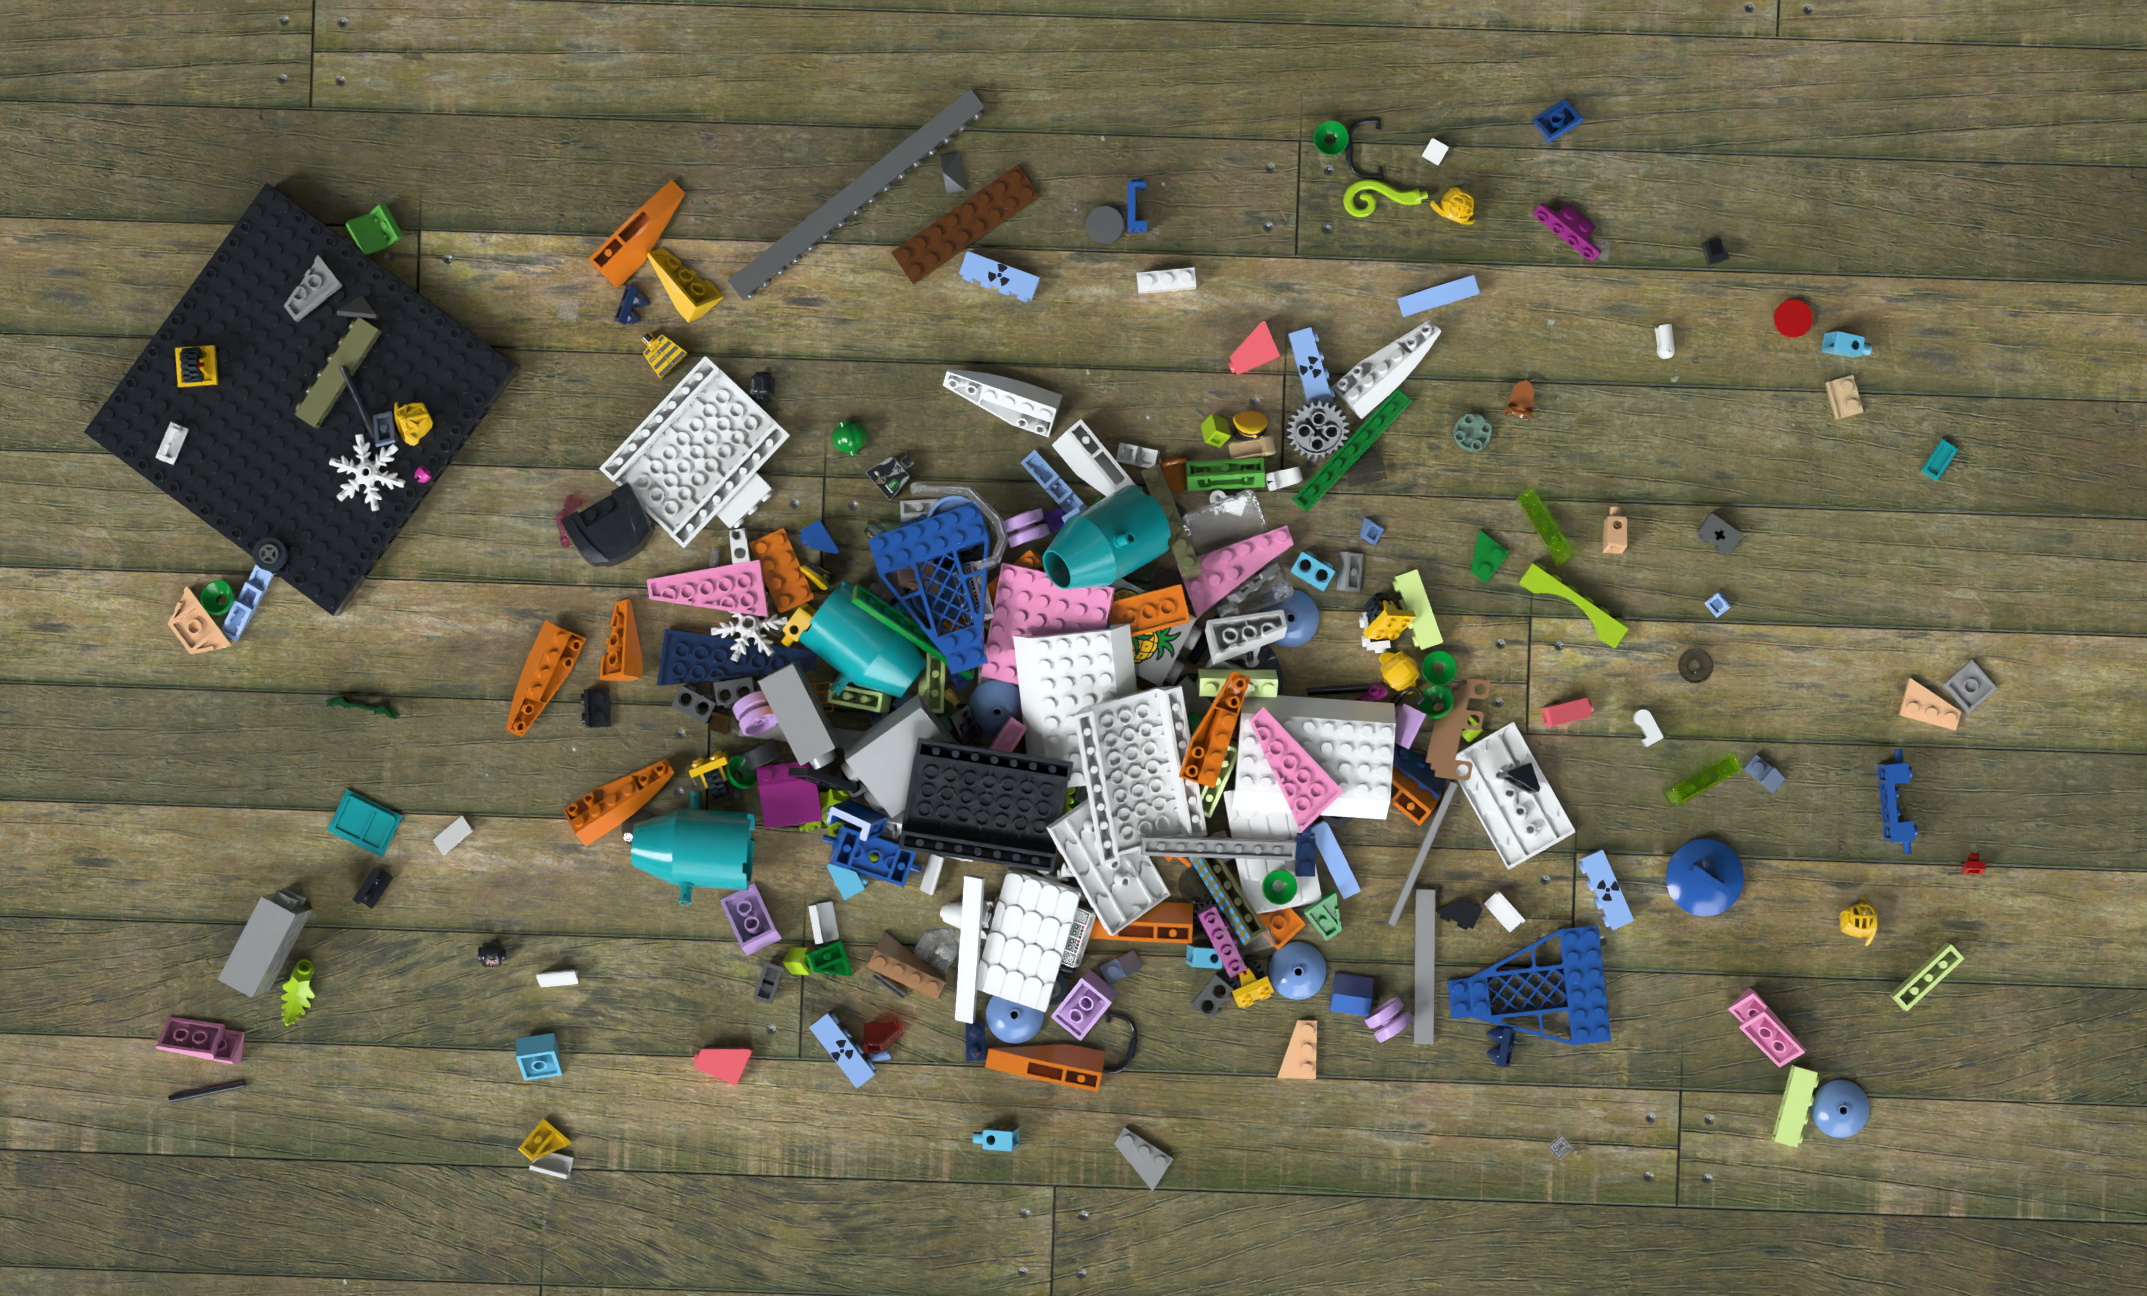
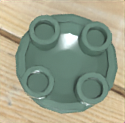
[1453,413,1492,452]

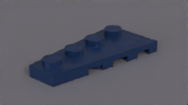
[1393,743,1446,800]

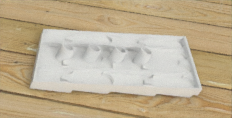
[1455,722,1575,870]
[1223,790,1322,914]
[1046,798,1171,936]
[977,867,1083,1012]

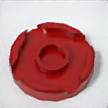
[1773,299,1813,338]

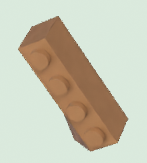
[867,931,946,1000]

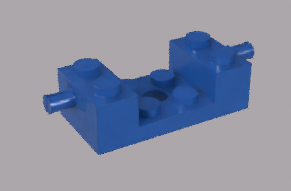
[1877,749,1918,854]
[821,823,922,887]

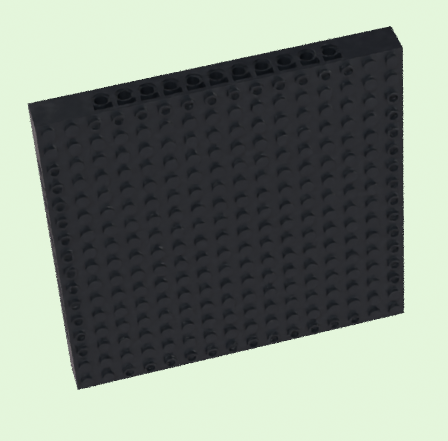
[84,182,520,616]

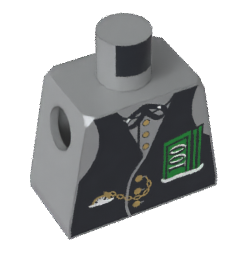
[866,455,914,501]

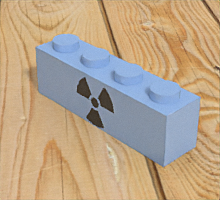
[959,251,1040,302]
[1288,327,1335,405]
[1579,849,1634,930]
[809,1012,876,1088]

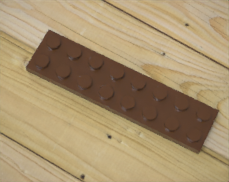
[891,165,1040,285]

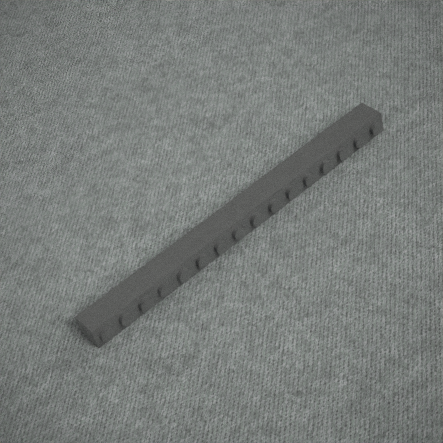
[728,89,985,301]

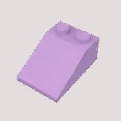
[720,883,782,956]
[1051,969,1119,1041]

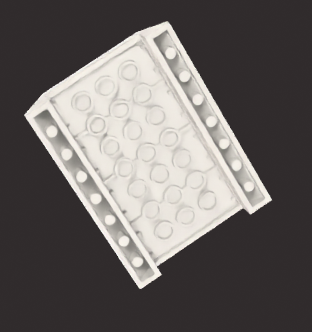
[599,356,790,548]
[1013,623,1137,787]
[1074,686,1207,865]
[1232,695,1396,819]

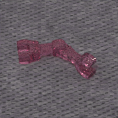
[555,494,582,548]

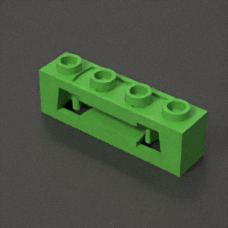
[1186,458,1265,491]

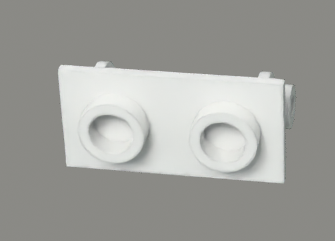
[156,422,189,465]

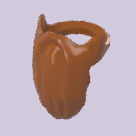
[1504,380,1534,421]
[1159,453,1188,494]

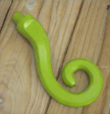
[1343,179,1428,217]

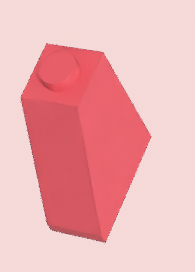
[1228,321,1280,376]
[1540,697,1594,727]
[693,1047,753,1086]

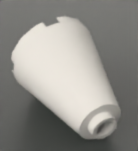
[940,901,995,940]

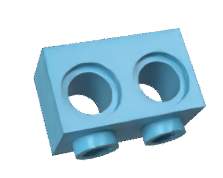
[1290,551,1335,592]

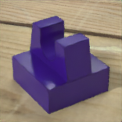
[1044,508,1065,533]

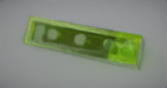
[1516,488,1574,567]
[1662,753,1741,808]

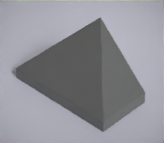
[940,152,966,194]
[337,295,380,320]

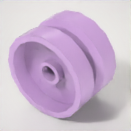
[1002,508,1050,548]
[733,691,779,736]
[1364,996,1414,1043]

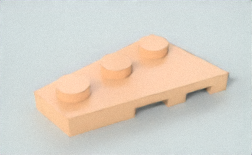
[1899,678,1961,730]
[1277,1020,1317,1079]

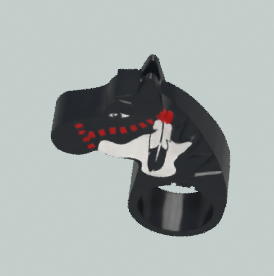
[1207,613,1283,695]

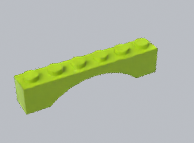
[1518,562,1628,648]

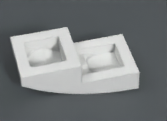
[1116,443,1160,468]

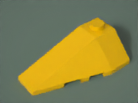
[647,248,724,323]

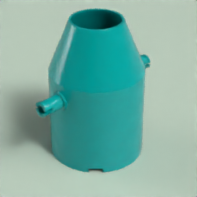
[1043,485,1171,589]
[798,579,927,698]
[631,791,755,905]

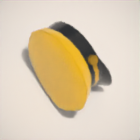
[1233,411,1268,441]
[800,561,836,590]

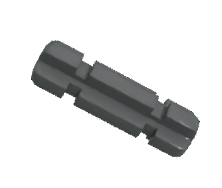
[872,972,907,1000]

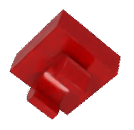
[1962,853,1986,875]

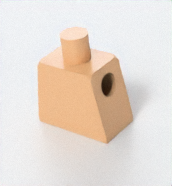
[1603,507,1627,554]

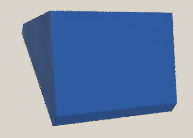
[1532,98,1583,144]
[1329,972,1373,1016]

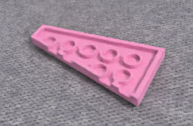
[1177,525,1294,619]
[647,560,769,617]
[1248,707,1344,832]

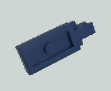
[1295,824,1316,877]

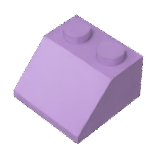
[1395,703,1426,749]

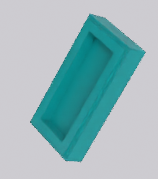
[1920,438,1958,481]

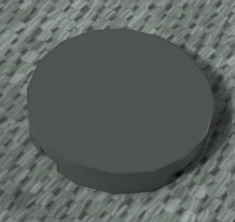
[1086,206,1124,244]

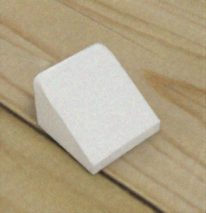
[1422,138,1449,165]

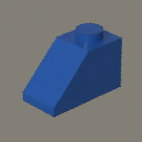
[799,519,841,554]

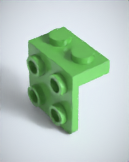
[346,202,403,256]

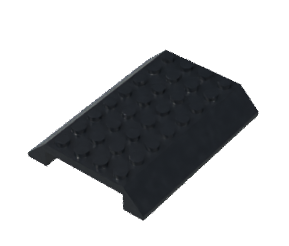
[899,738,1073,872]

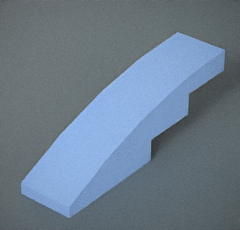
[1398,275,1481,317]
[1020,450,1087,513]
[221,565,275,642]
[1311,820,1361,899]

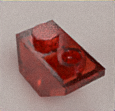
[863,1021,904,1053]

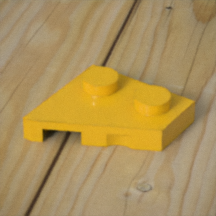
[518,1118,572,1161]

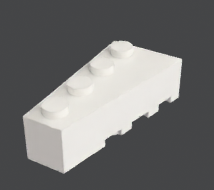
[1205,610,1287,665]

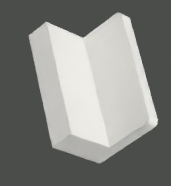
[1483,890,1525,932]
[808,901,839,944]
[529,1152,574,1179]

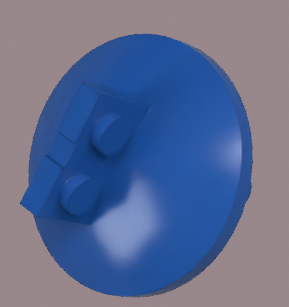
[1666,839,1744,916]

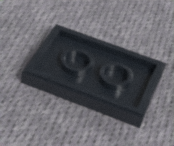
[788,768,857,791]

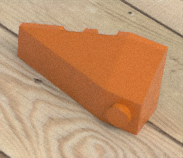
[600,599,643,681]

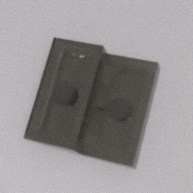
[1346,442,1387,487]

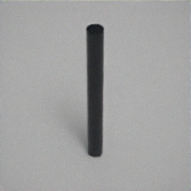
[339,364,375,438]
[1307,683,1385,695]
[168,1080,246,1103]

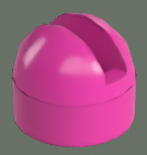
[415,465,432,483]

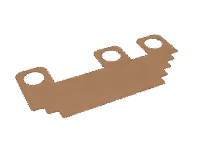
[1426,679,1491,781]

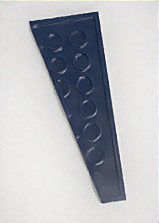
[657,629,818,686]

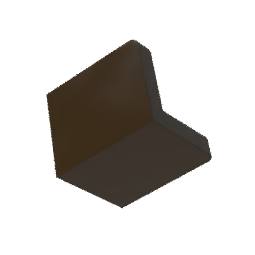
[708,711,733,735]

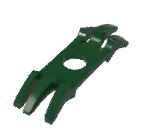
[325,696,400,719]

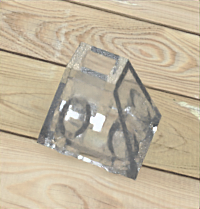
[912,927,960,973]

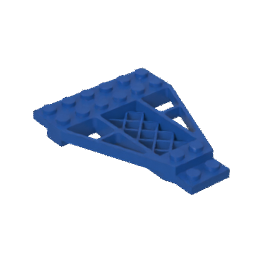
[868,502,991,675]
[1447,925,1611,1045]

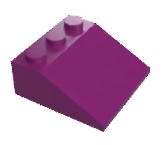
[756,762,823,829]

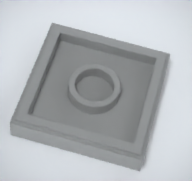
[1942,659,1998,714]

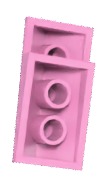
[1728,988,1806,1067]
[156,1017,245,1064]

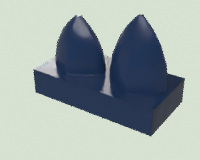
[614,285,651,325]
[965,1021,986,1061]
[1486,1027,1517,1067]

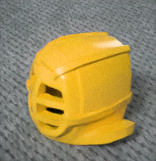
[1430,187,1475,225]
[394,401,433,446]
[1379,651,1420,694]
[1839,896,1877,946]

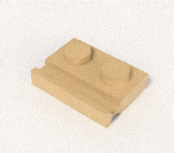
[1825,375,1864,420]

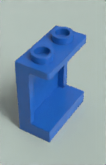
[1127,178,1147,233]
[826,799,889,842]

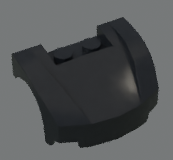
[561,482,655,567]

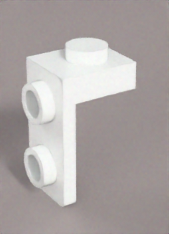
[1359,612,1391,653]

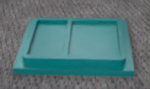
[327,789,403,857]

